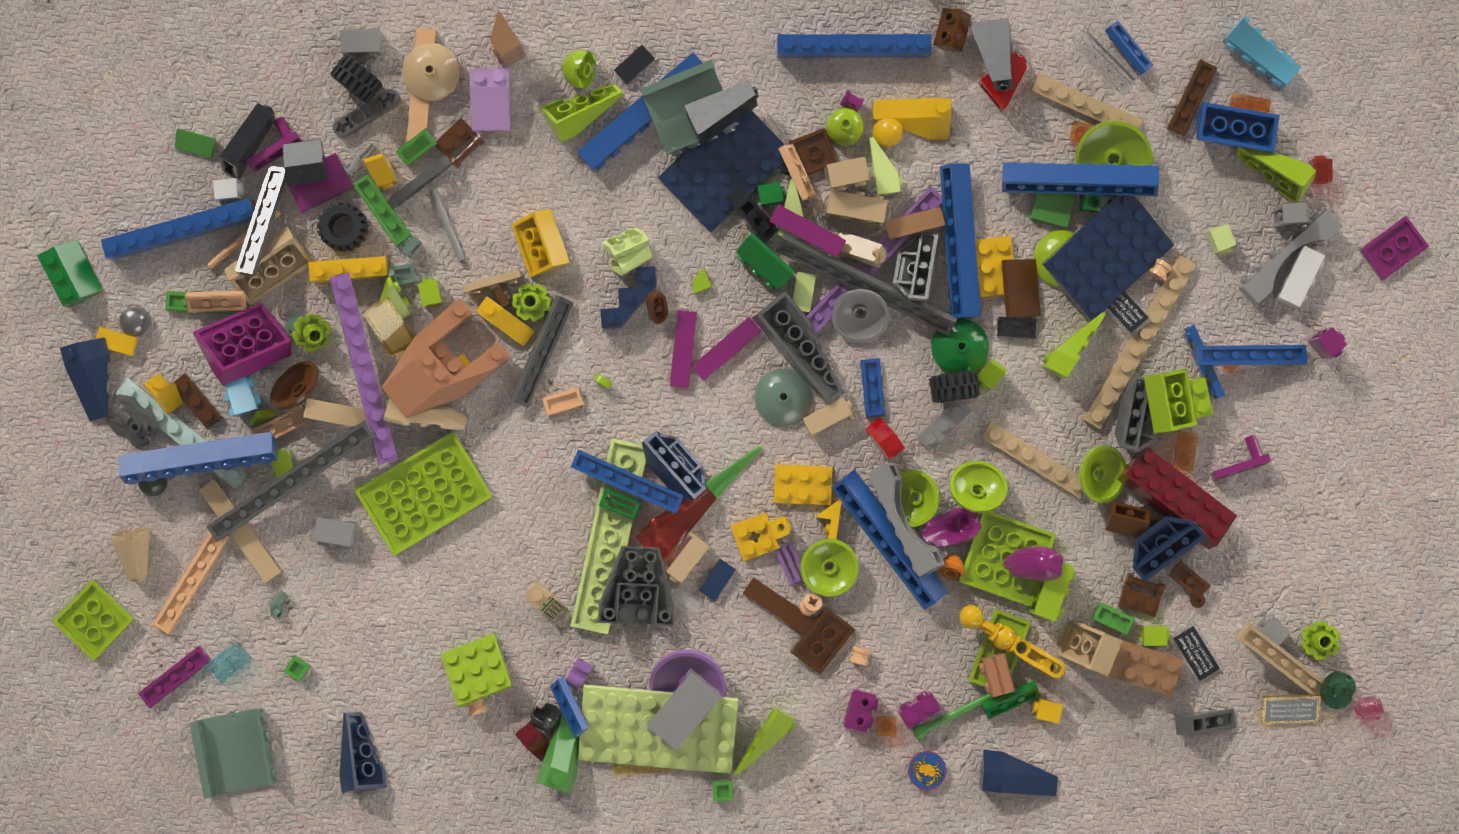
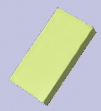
[793,272,816,313]

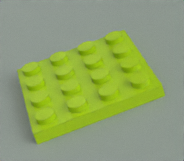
[958,511,1056,607]

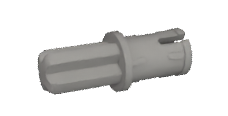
[344,142,377,177]

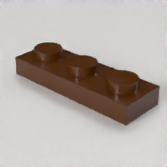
[174,373,223,429]

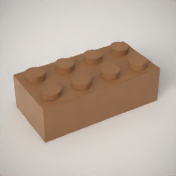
[1095,639,1184,697]

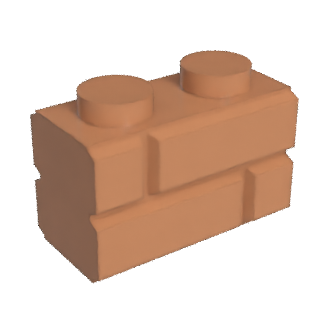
[979,652,1015,697]

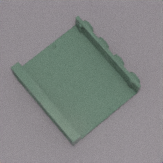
[640,60,738,156]
[190,707,278,799]

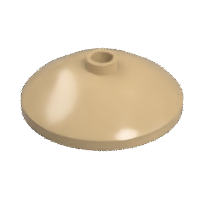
[402,43,460,101]

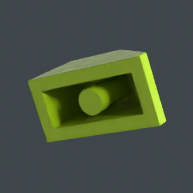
[977,359,1008,391]

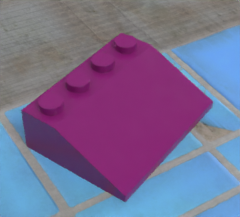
[193,303,291,385]

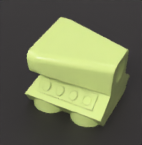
[602,228,653,276]

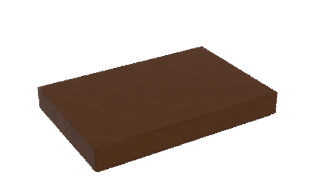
[1001,259,1041,318]
[790,606,855,675]

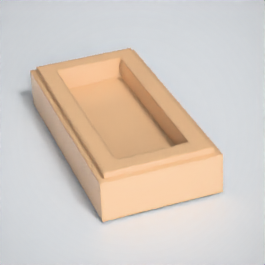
[542,387,585,416]

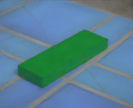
[982,680,1041,719]

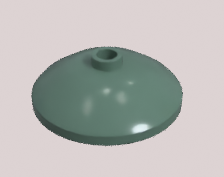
[754,369,812,426]

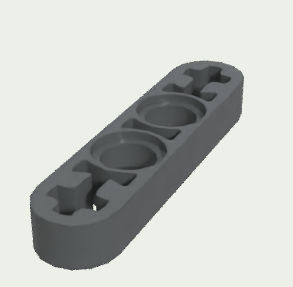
[333,89,400,138]
[388,156,453,208]

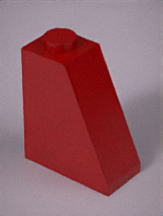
[978,52,1028,113]
[864,418,905,460]

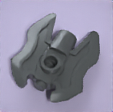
[105,394,158,447]

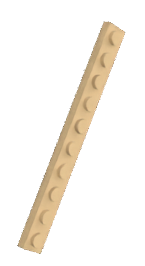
[1082,255,1197,429]

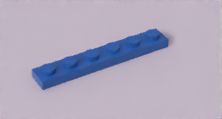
[1196,345,1307,366]
[571,450,684,513]

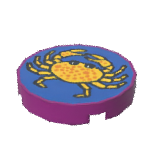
[908,751,947,790]

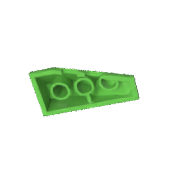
[536,711,579,794]

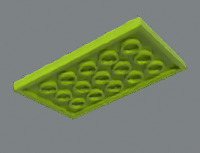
[354,431,493,556]

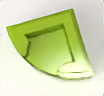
[693,269,712,294]
[249,409,275,426]

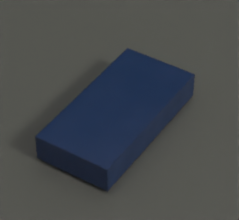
[699,559,736,601]

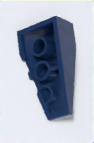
[60,337,110,421]
[339,712,387,794]
[979,749,1058,796]

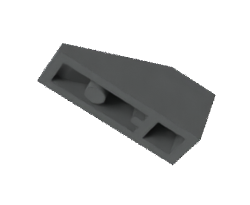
[1174,709,1236,736]

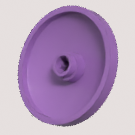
[649,650,726,697]

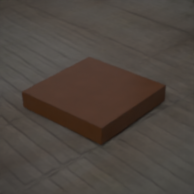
[789,128,838,175]

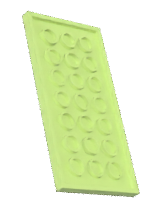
[578,685,738,774]

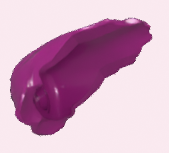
[921,508,981,547]
[1003,546,1064,581]

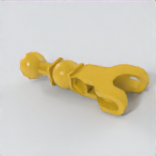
[959,605,1066,678]

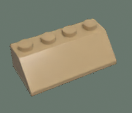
[224,226,313,306]

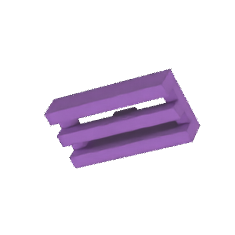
[775,542,803,585]

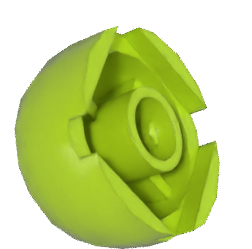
[561,50,596,89]
[826,108,864,147]

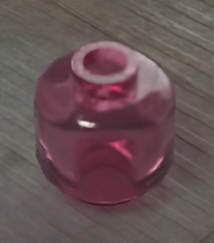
[1354,695,1385,723]

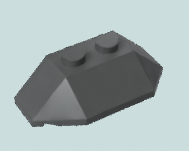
[893,232,939,302]
[1115,374,1157,453]

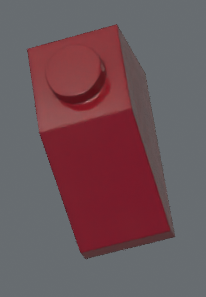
[515,720,550,761]

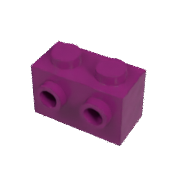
[1307,327,1348,359]
[843,687,879,733]
[897,691,942,730]

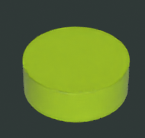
[593,374,612,390]

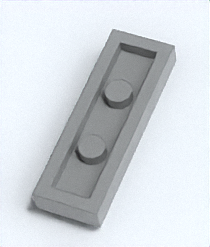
[917,400,972,451]

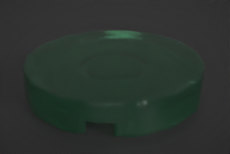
[1320,671,1356,710]

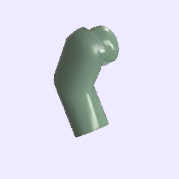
[270,590,289,620]

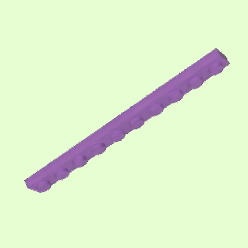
[806,186,942,335]
[329,273,398,465]

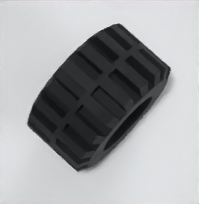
[330,55,383,103]
[317,202,369,252]
[929,371,980,403]

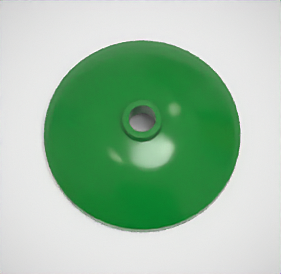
[931,319,989,373]

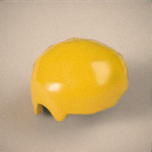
[872,118,904,147]

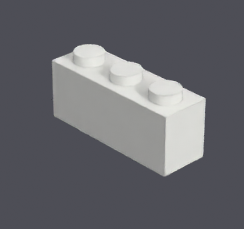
[1274,246,1325,309]

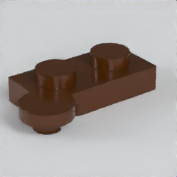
[1168,561,1211,608]

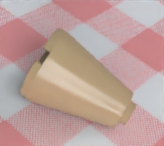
[111,527,150,582]

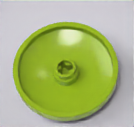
[1075,120,1153,197]

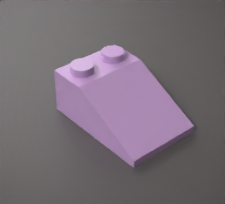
[470,68,511,132]

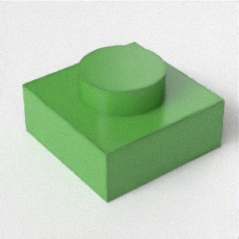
[283,655,311,682]
[713,780,733,801]

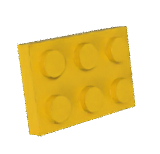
[975,236,1014,298]
[773,464,833,505]

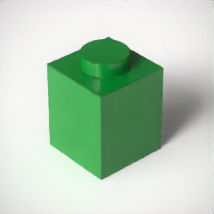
[757,182,786,207]

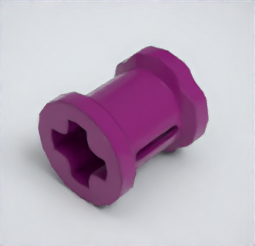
[840,90,865,113]

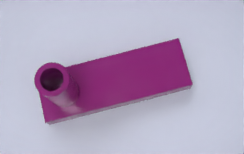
[246,117,303,172]
[1211,435,1271,481]

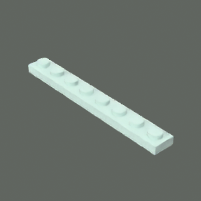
[116,378,248,489]

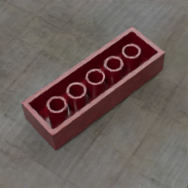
[1117,446,1237,550]

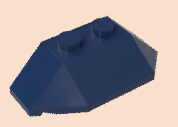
[642,431,707,501]
[1132,516,1207,582]

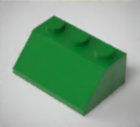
[736,232,795,291]
[37,240,104,308]

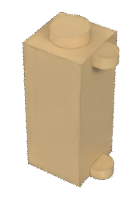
[838,231,886,268]
[802,397,854,441]
[664,531,710,583]

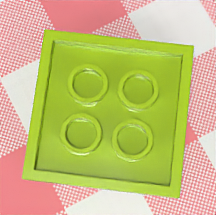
[52,579,135,661]
[441,633,513,708]

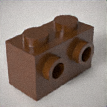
[933,8,972,52]
[1105,501,1150,537]

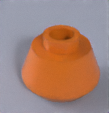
[939,555,965,579]

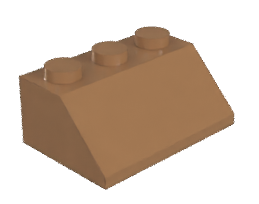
[490,12,526,67]

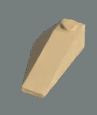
[384,399,468,430]

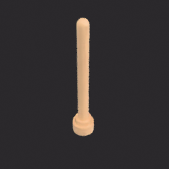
[207,208,282,269]

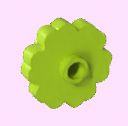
[512,283,551,322]
[292,313,332,352]
[1300,621,1340,660]

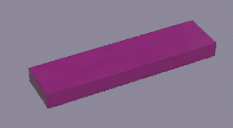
[769,204,846,257]
[670,310,697,388]
[691,317,761,381]
[138,646,212,709]

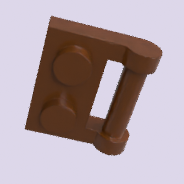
[435,118,485,169]
[1117,573,1165,617]

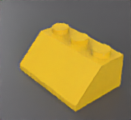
[511,208,570,278]

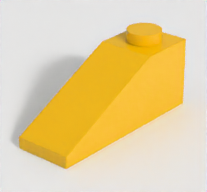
[363,153,398,190]
[475,296,535,347]

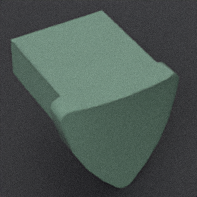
[388,263,418,286]

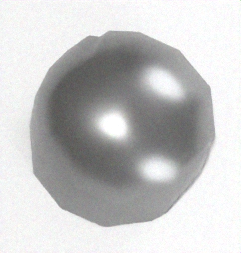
[119,307,151,337]

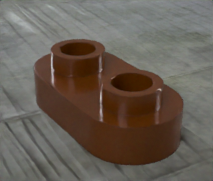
[646,290,669,324]

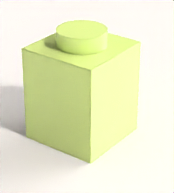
[1206,223,1237,255]

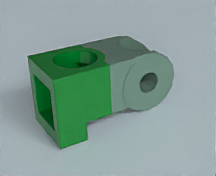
[1078,194,1114,213]

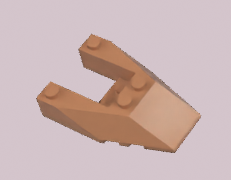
[382,298,510,418]

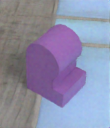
[566,657,593,690]

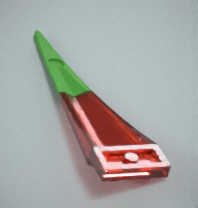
[635,446,762,561]

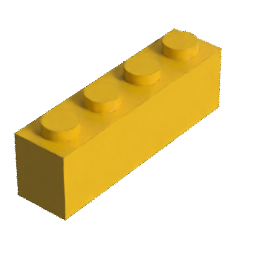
[308,256,389,283]

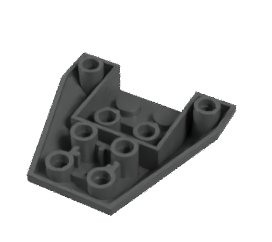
[598,546,674,626]

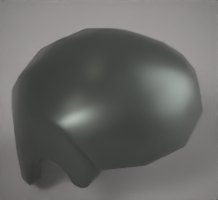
[138,478,167,496]
[530,703,562,731]

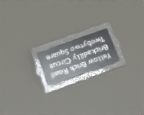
[1104,289,1154,338]
[1170,621,1225,686]

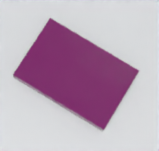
[286,153,354,213]
[1359,216,1429,281]

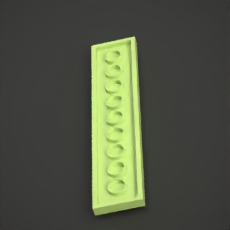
[571,438,646,634]

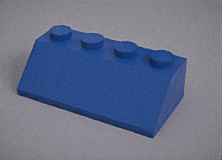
[1196,102,1280,153]

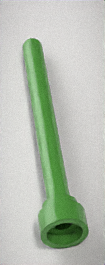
[912,693,997,740]

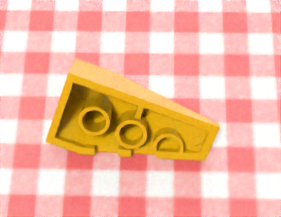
[873,98,951,140]

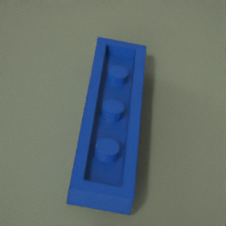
[1183,325,1225,399]

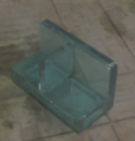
[203,641,251,682]

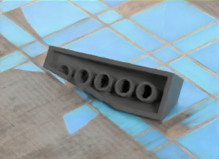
[752,291,844,405]

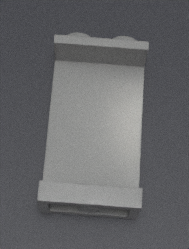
[646,668,722,750]

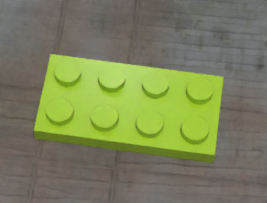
[968,608,1031,686]

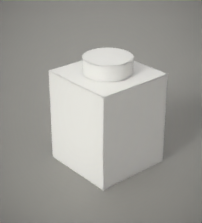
[213,178,244,202]

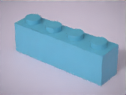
[1222,16,1301,88]
[223,374,262,417]

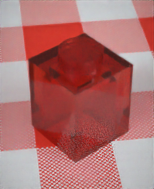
[1308,155,1333,184]

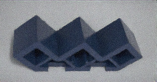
[600,266,657,330]

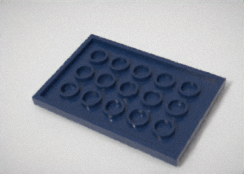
[658,110,785,233]
[1042,195,1174,321]

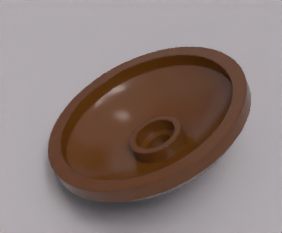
[270,361,319,410]

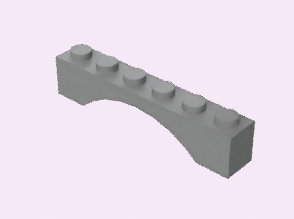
[1239,209,1343,305]
[868,462,945,577]

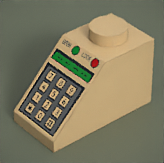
[524,581,566,621]

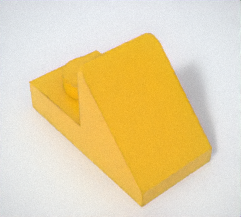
[143,373,183,415]
[815,501,842,539]

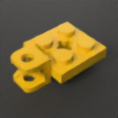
[730,512,792,561]

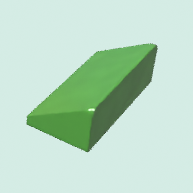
[174,128,217,158]

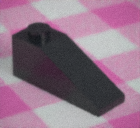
[725,186,779,243]

